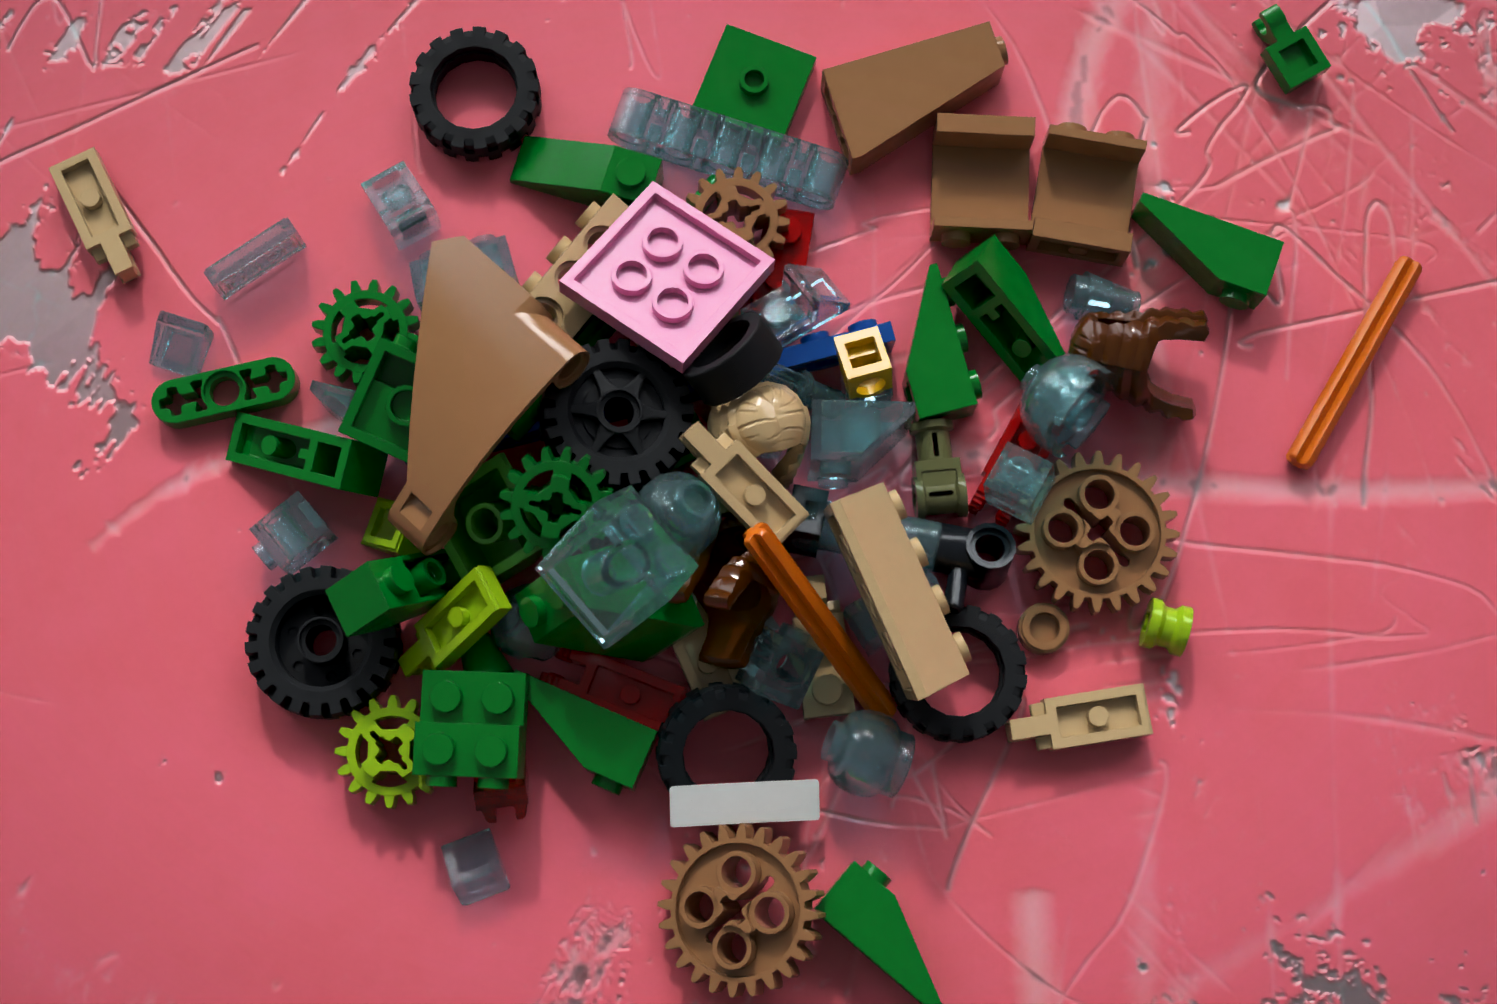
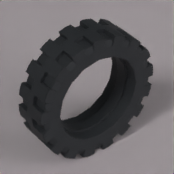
[409,26,542,162]
[888,605,1027,743]
[655,682,797,825]

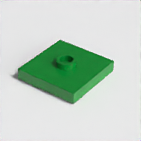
[691,24,817,148]

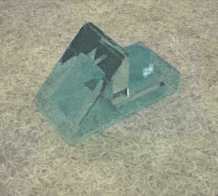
[361,161,441,250]
[740,264,851,347]

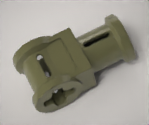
[909,418,968,521]

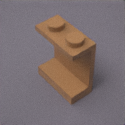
[929,113,1036,251]
[1026,122,1147,267]

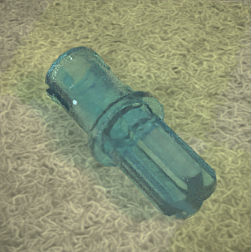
[761,363,846,420]

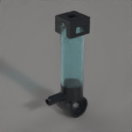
[784,484,1016,614]

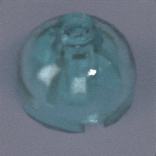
[1020,353,1118,458]

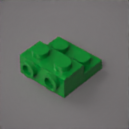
[338,333,418,463]
[412,669,530,789]

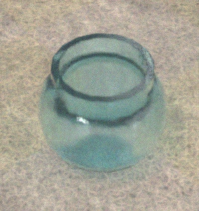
[628,471,722,564]
[821,710,915,798]

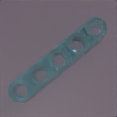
[607,87,849,210]

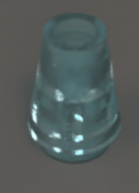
[1063,271,1141,320]

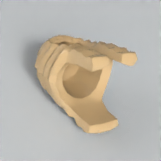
[700,381,811,489]

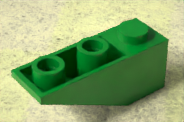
[902,263,982,423]
[325,549,461,637]

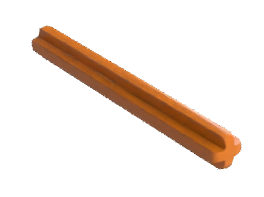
[1286,256,1422,470]
[743,522,897,723]

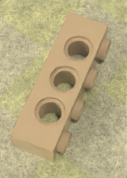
[522,193,629,338]

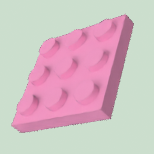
[559,181,775,374]

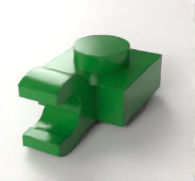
[1252,4,1331,95]

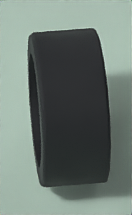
[682,312,783,406]

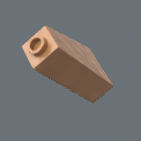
[820,21,1008,175]

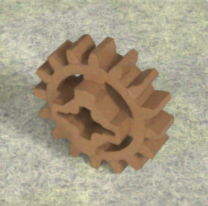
[686,167,790,258]

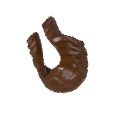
[1068,307,1210,421]
[662,515,789,669]

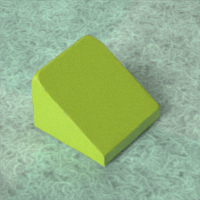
[361,497,420,556]

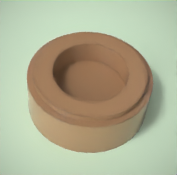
[1017,603,1070,655]

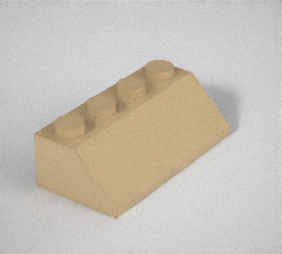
[823,482,972,701]

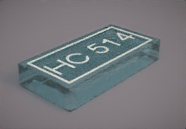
[203,217,307,300]

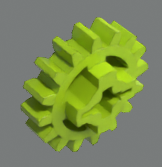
[334,695,434,809]

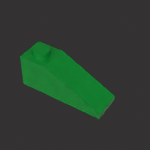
[510,136,664,206]
[1131,192,1284,310]
[941,235,1073,393]
[226,411,388,497]
[514,669,658,796]
[813,860,942,1004]

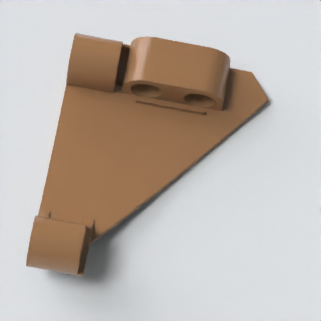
[388,236,590,556]

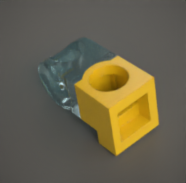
[833,326,893,417]

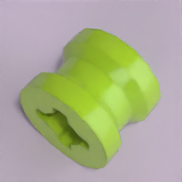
[1139,597,1193,657]

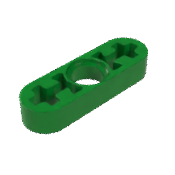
[151,357,300,429]

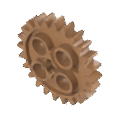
[1013,451,1180,616]
[657,823,826,998]

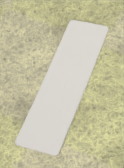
[669,779,820,828]

